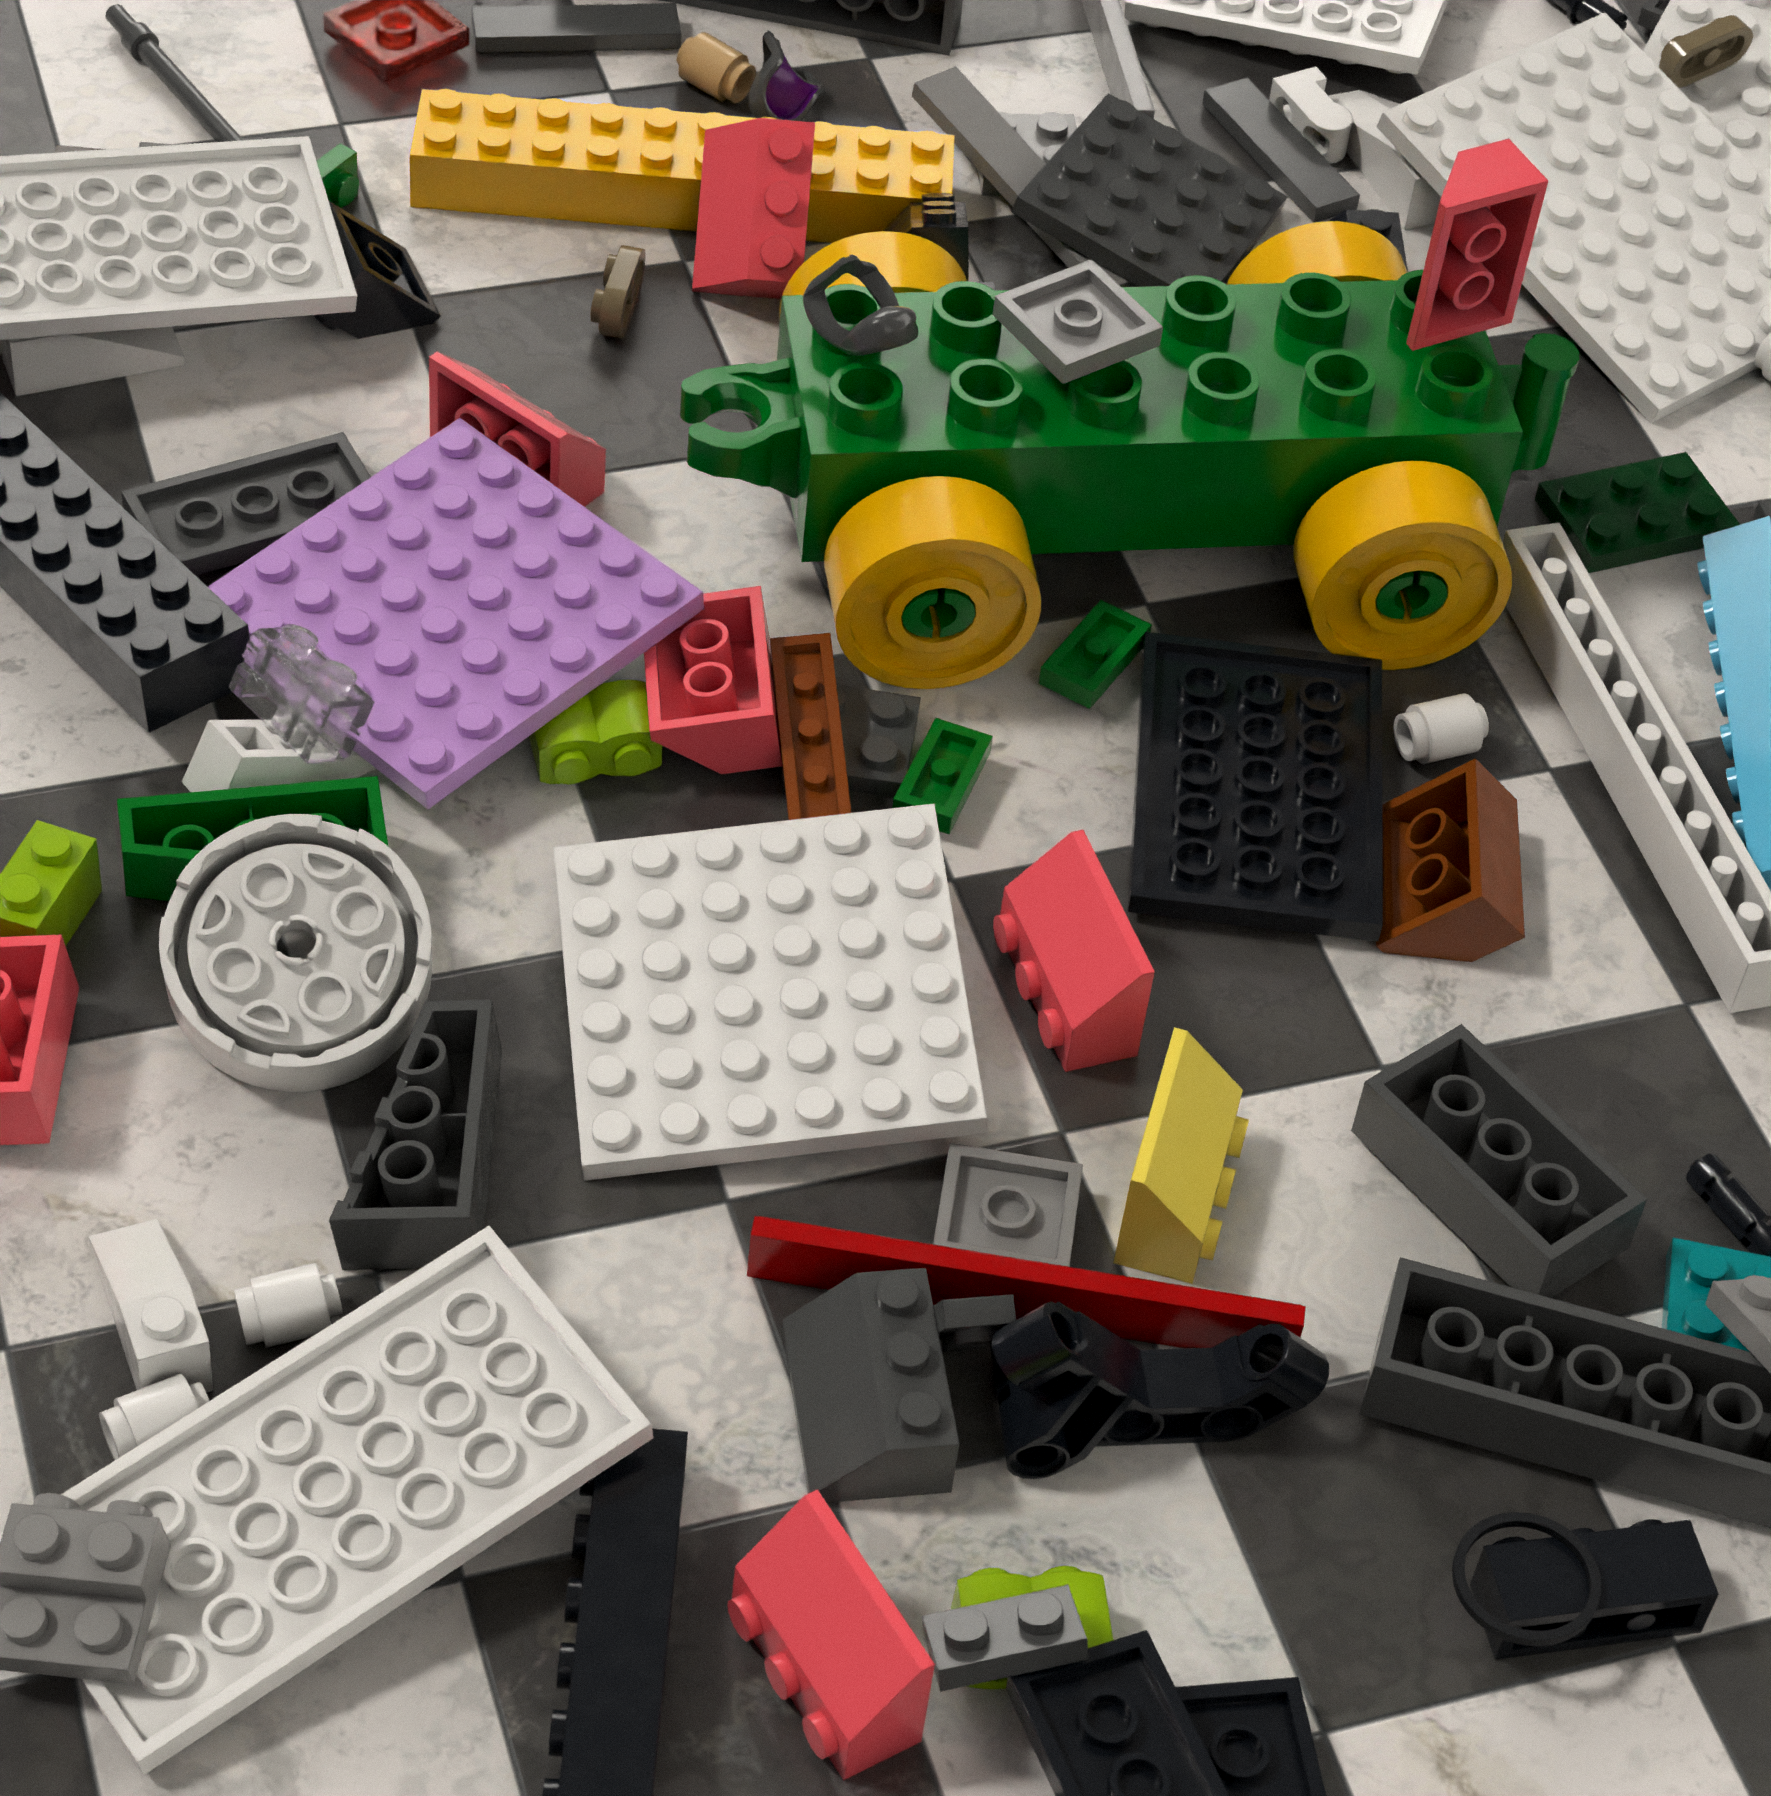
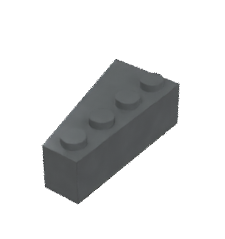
[329,1000,502,1270]

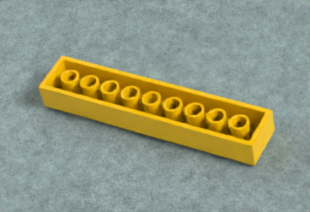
[410,89,955,243]

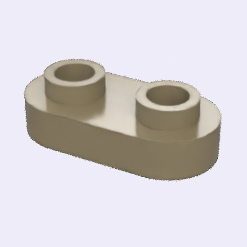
[1659,15,1753,88]
[590,245,646,339]

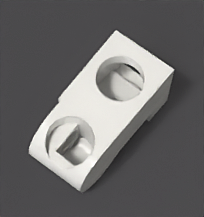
[1269,66,1353,163]

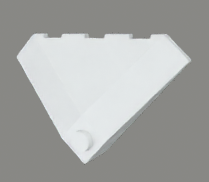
[1329,90,1441,230]

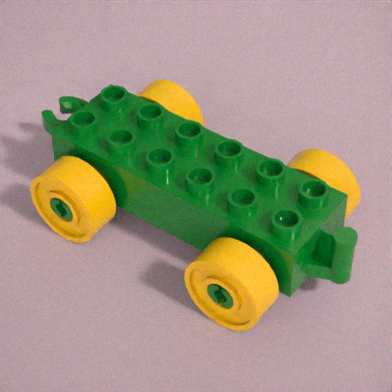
[680,221,1579,689]

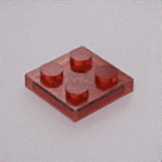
[323,0,469,82]

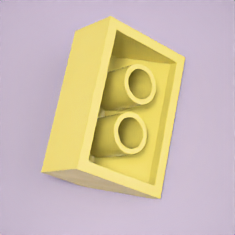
[1113,1027,1249,1284]

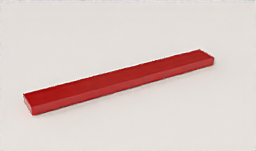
[747,1216,1306,1348]

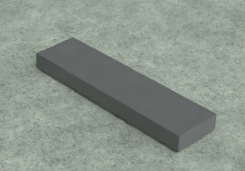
[472,3,681,53]
[1202,78,1360,222]

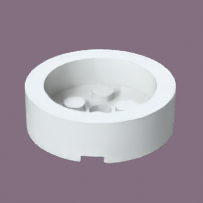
[159,814,432,1092]

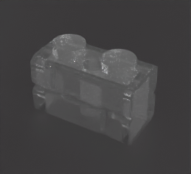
[228,624,375,764]

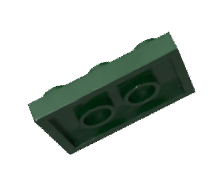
[1535,452,1740,573]

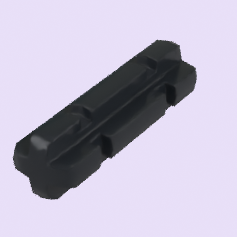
[1686,1153,1771,1257]

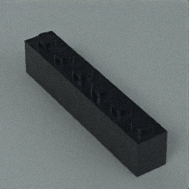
[542,1429,688,1796]

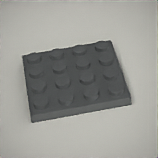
[1011,93,1288,287]

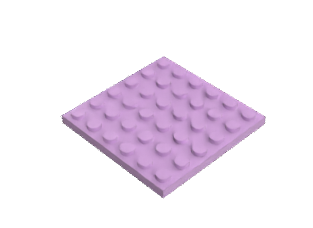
[208,418,704,809]

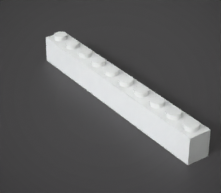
[1503,523,1771,1013]

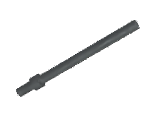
[105,4,244,142]

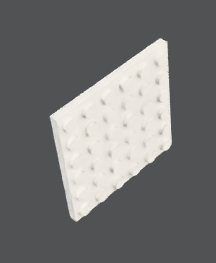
[553,804,987,1181]

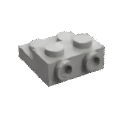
[0,1493,170,1684]

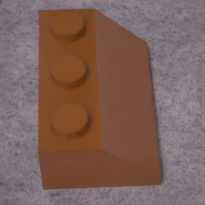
[1376,758,1525,962]

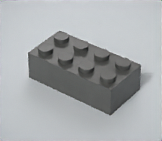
[1351,1024,1648,1298]

